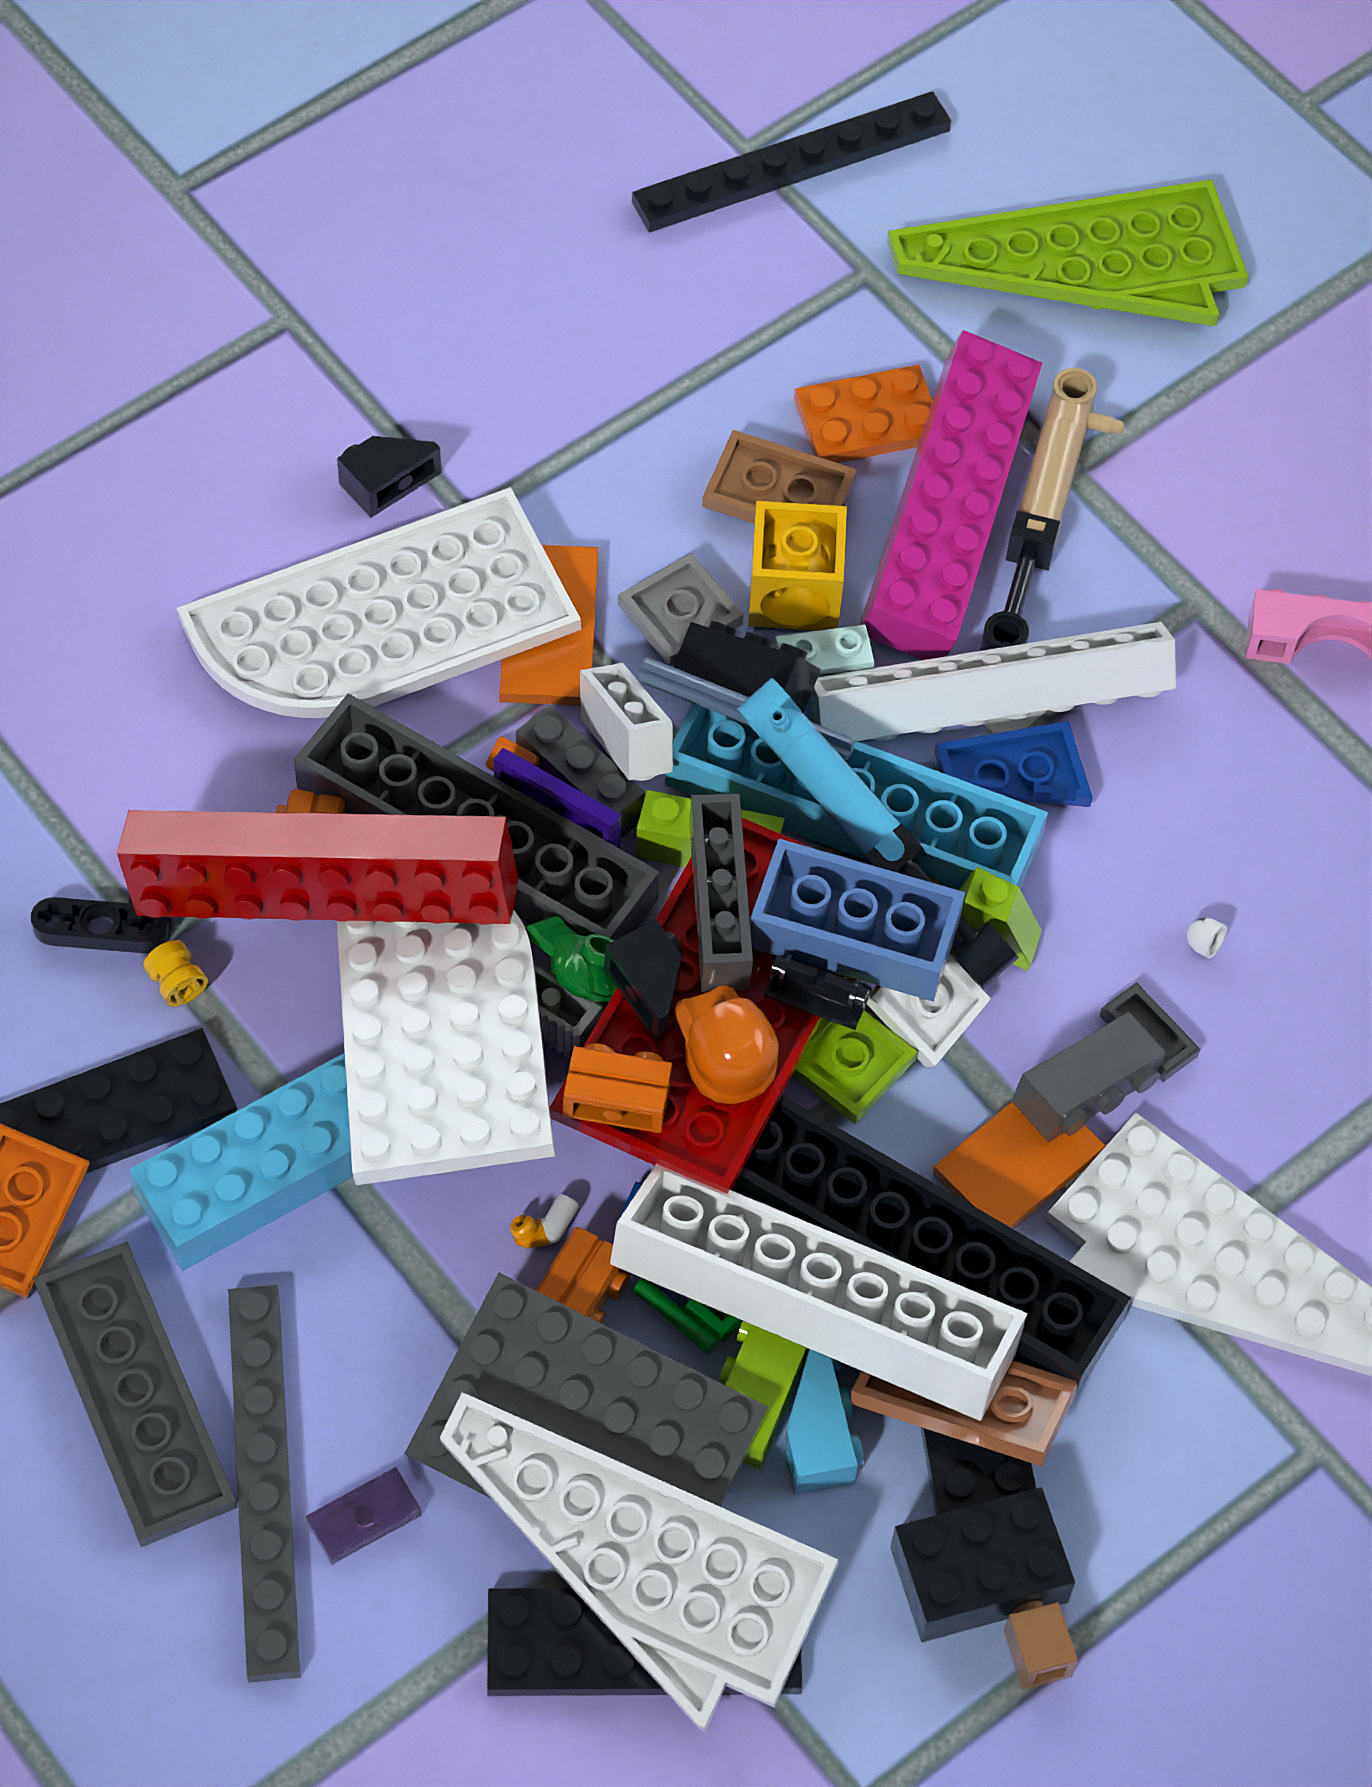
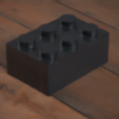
[890,1487,1075,1643]

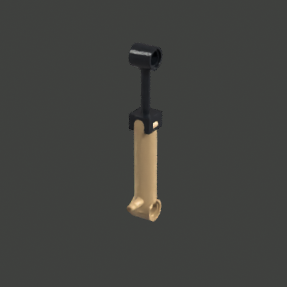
[980,368,1125,651]

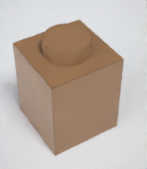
[1004,1601,1078,1690]

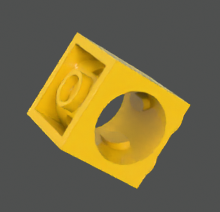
[748,501,847,631]

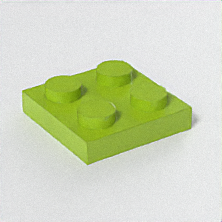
[792,1011,918,1125]

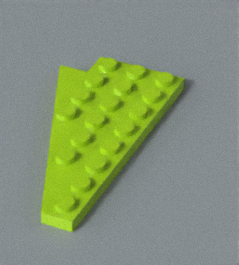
[887,179,1249,326]

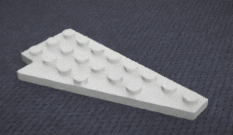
[1046,1113,1372,1376]
[440,1392,838,1731]

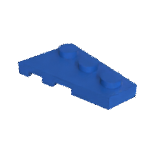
[934,721,1093,807]

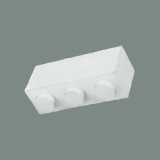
[580,663,673,781]

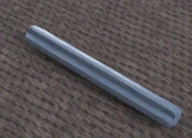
[637,658,855,762]

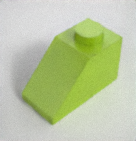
[959,866,1042,971]

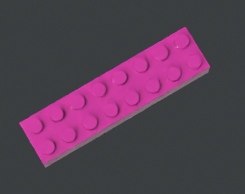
[860,330,1043,660]

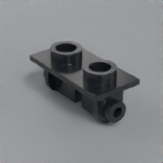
[764,955,873,1030]

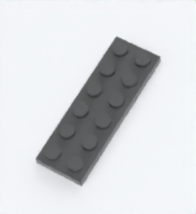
[33,1241,238,1547]

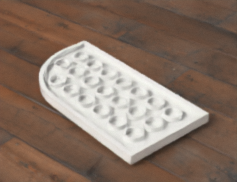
[177,487,582,718]
[337,910,555,1185]

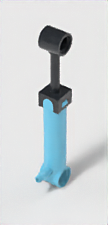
[736,678,1019,989]

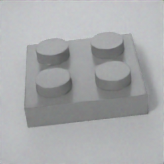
[618,553,744,666]

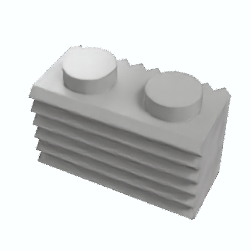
[534,963,604,1058]

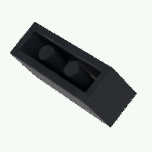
[673,620,821,714]

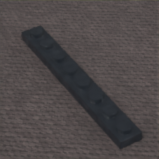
[632,91,951,233]

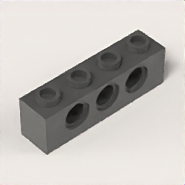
[689,794,753,992]

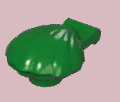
[525,916,617,1002]

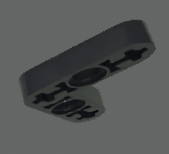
[31,896,173,954]

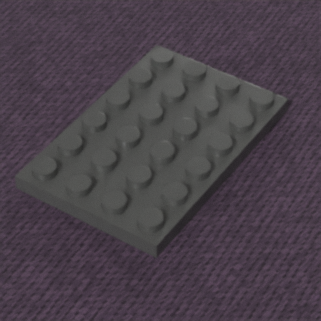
[404,1272,770,1507]

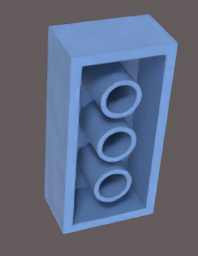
[750,839,966,1002]

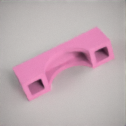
[1246,589,1372,664]

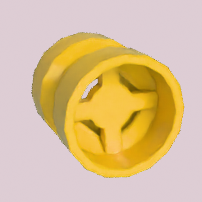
[143,940,208,1007]

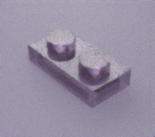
[306,1467,422,1565]

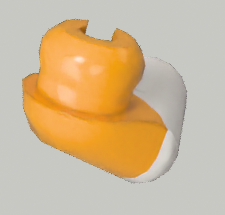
[510,1194,579,1249]

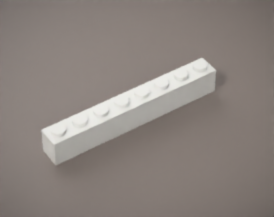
[810,622,1176,741]

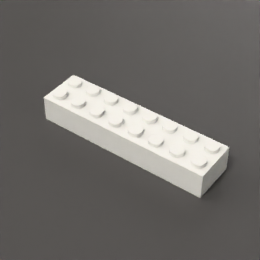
[610,1164,1027,1421]

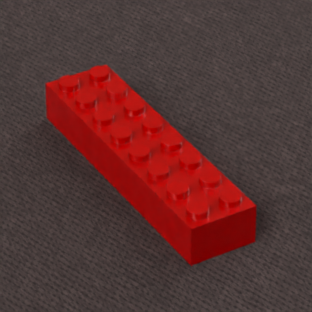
[117,810,518,925]

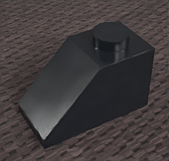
[337,436,441,518]
[604,919,683,1043]

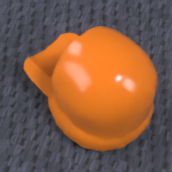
[675,985,779,1104]

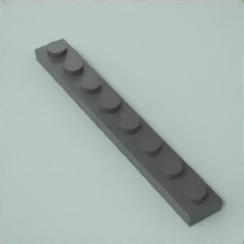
[228,1285,301,1682]

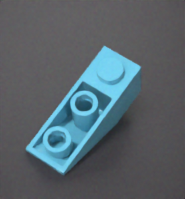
[784,1349,864,1495]

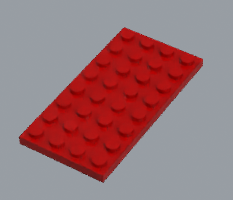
[550,817,845,1194]

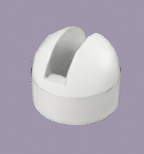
[1186,917,1227,959]

